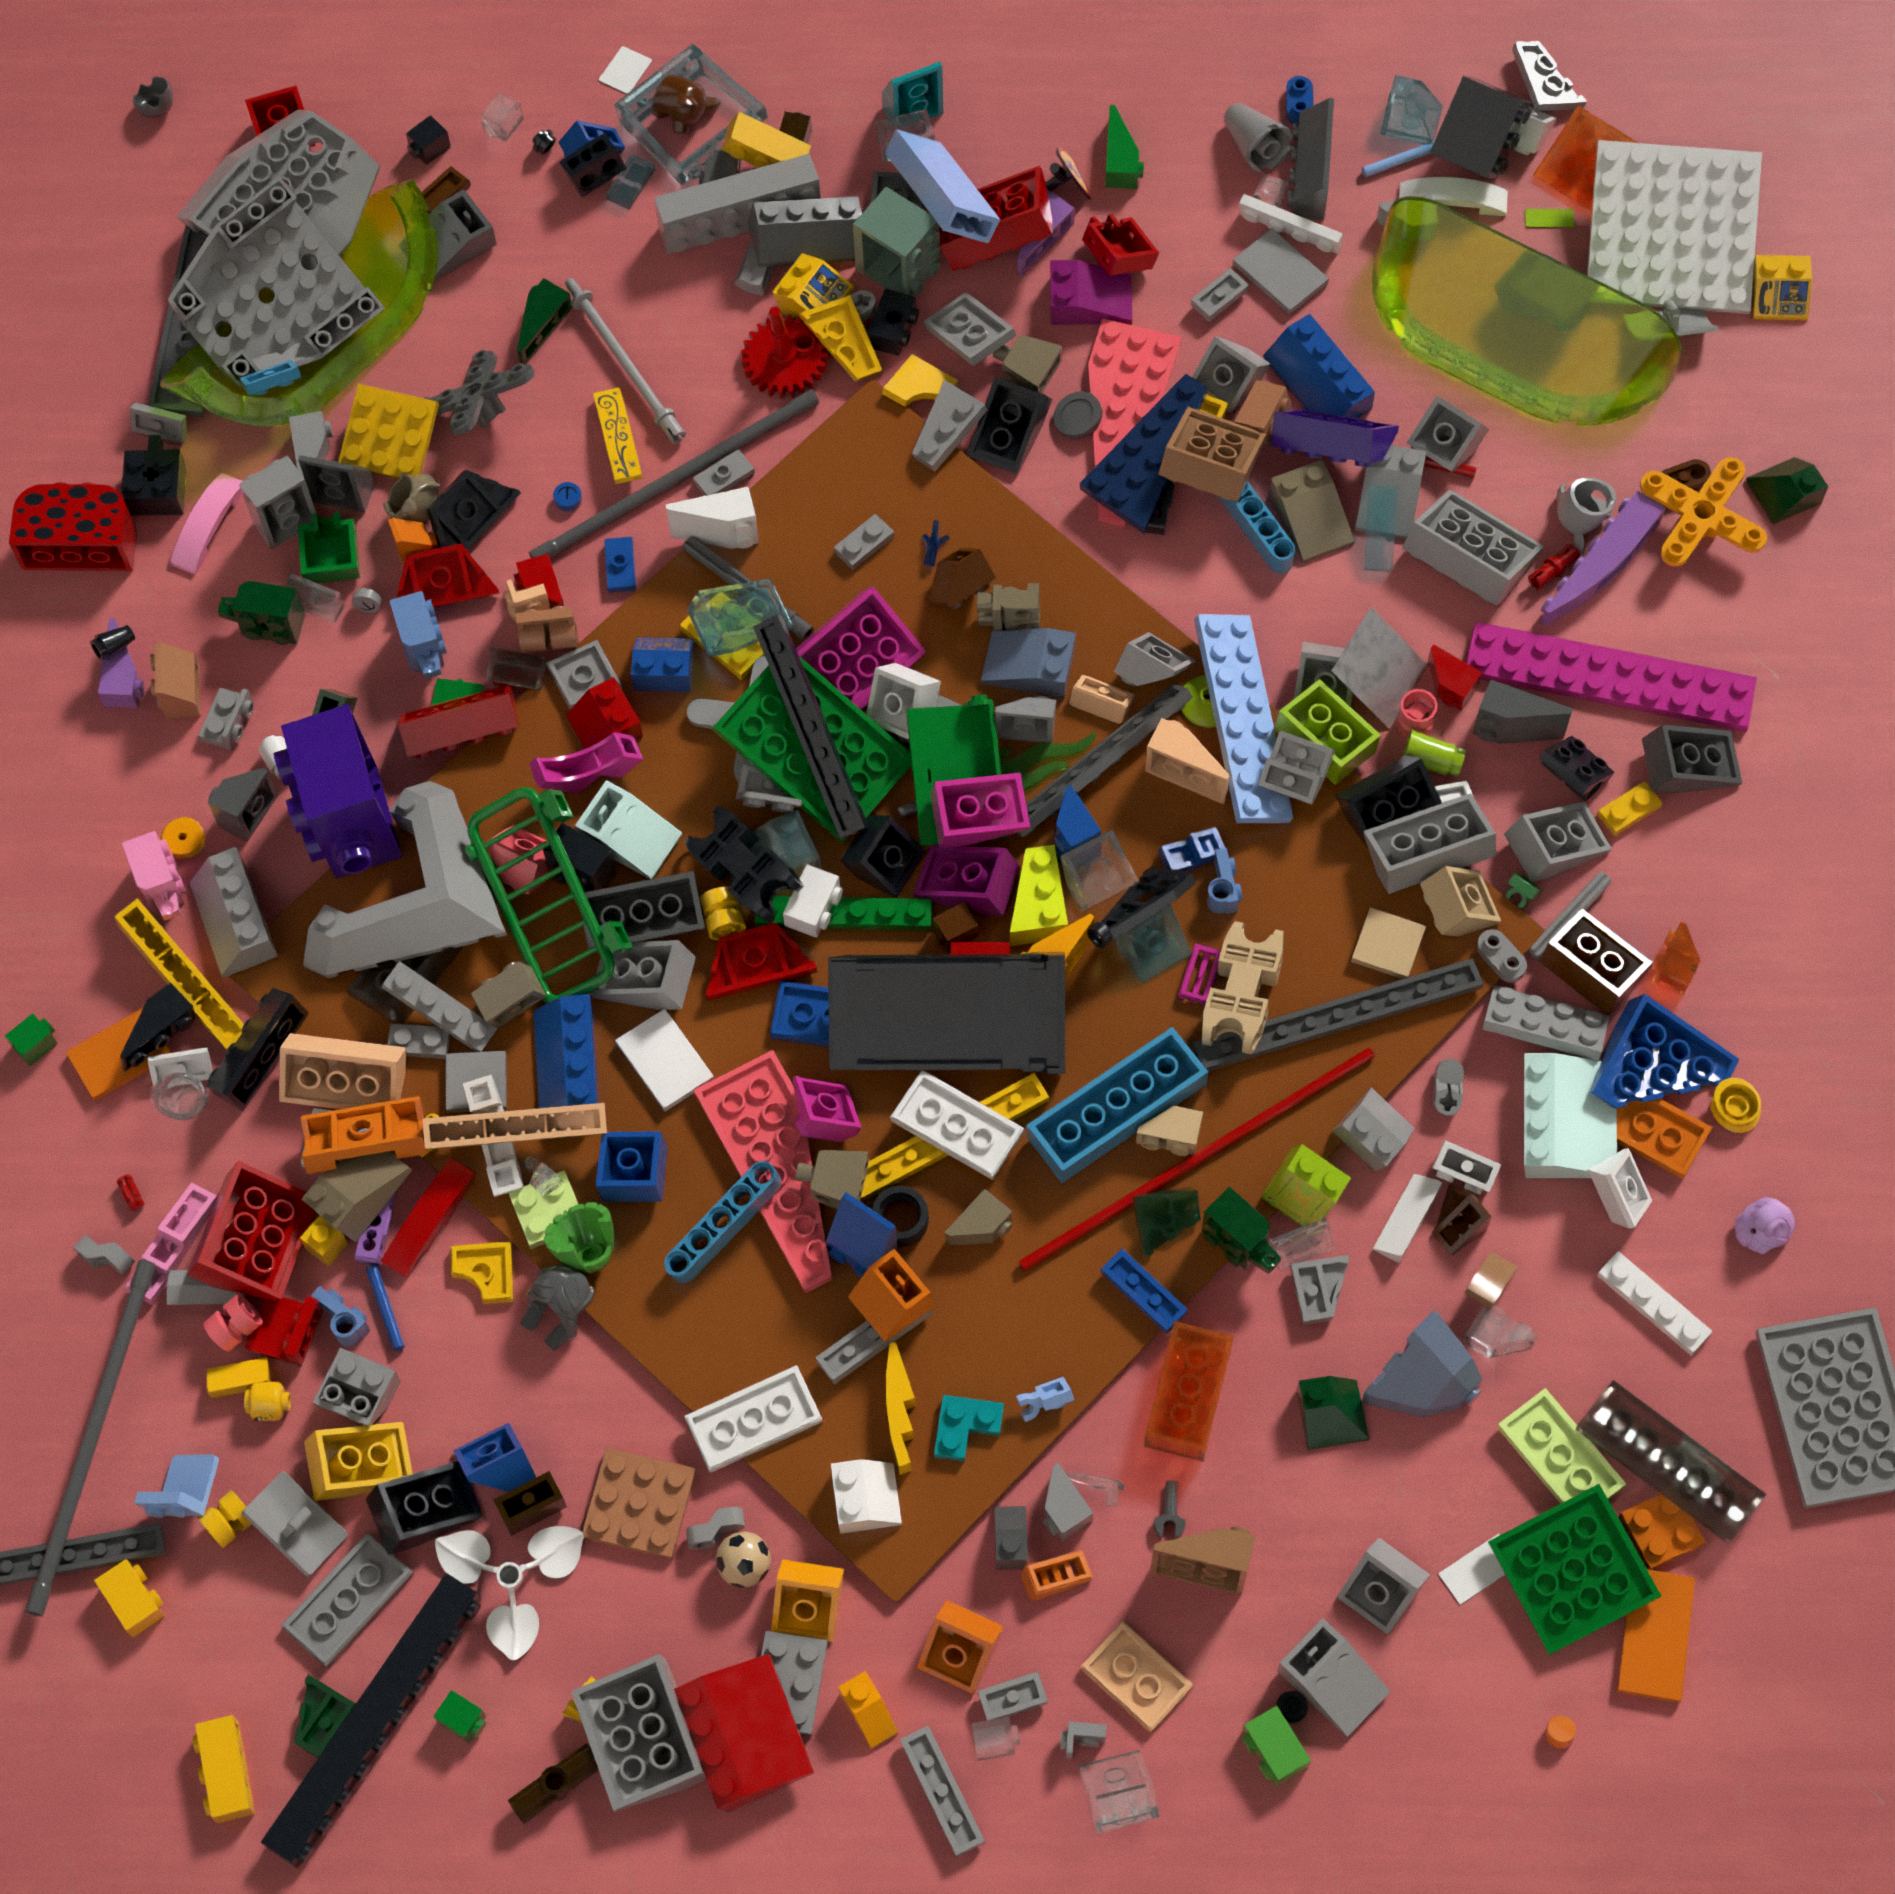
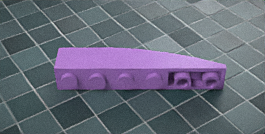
[1541,490,1665,626]

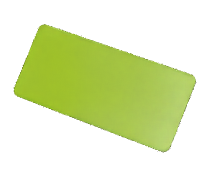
[1525,209,1574,228]

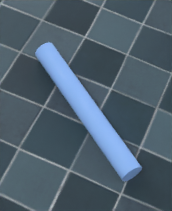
[1362,141,1434,178]

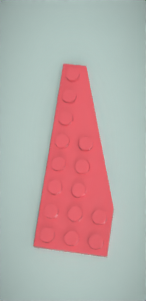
[1088,318,1182,527]
[693,1050,832,1294]

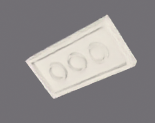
[890,1070,1024,1180]
[684,1365,823,1473]

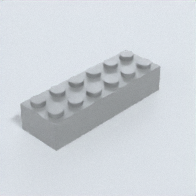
[654,154,821,254]

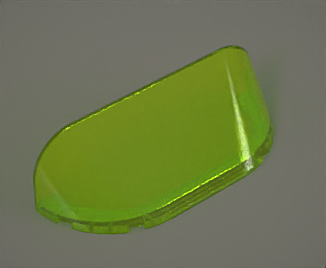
[160,179,437,427]
[1371,196,1682,426]

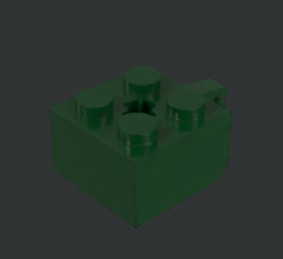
[217,581,305,645]
[1201,1186,1281,1274]

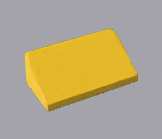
[207,1357,271,1399]

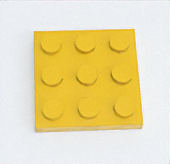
[338,384,439,479]

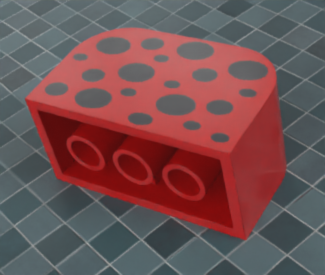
[9,482,137,571]

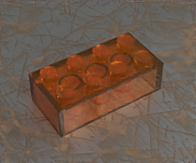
[1144,1321,1234,1462]

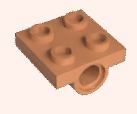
[515,606,579,653]

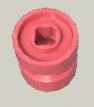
[1397,689,1438,738]
[204,1294,263,1352]

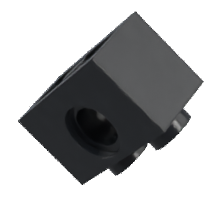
[867,289,920,356]

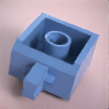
[389,591,447,679]

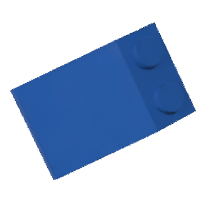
[826,1192,898,1278]

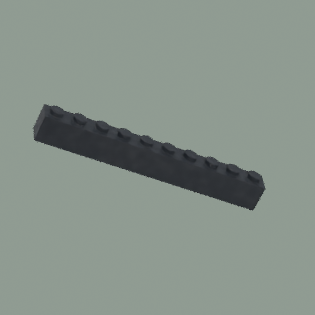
[260,1573,481,1868]

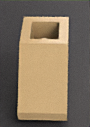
[1136,1106,1203,1156]

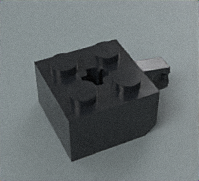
[121,435,186,516]

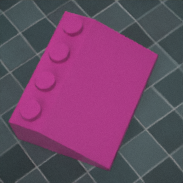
[796,586,926,710]

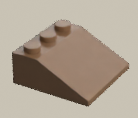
[1158,407,1266,502]
[1150,1527,1255,1595]

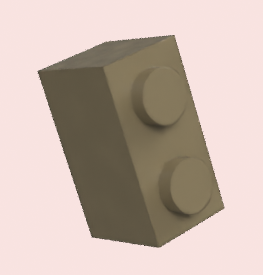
[471,961,546,1028]

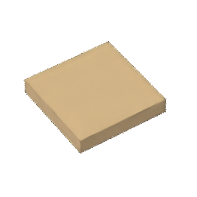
[1351,907,1426,979]

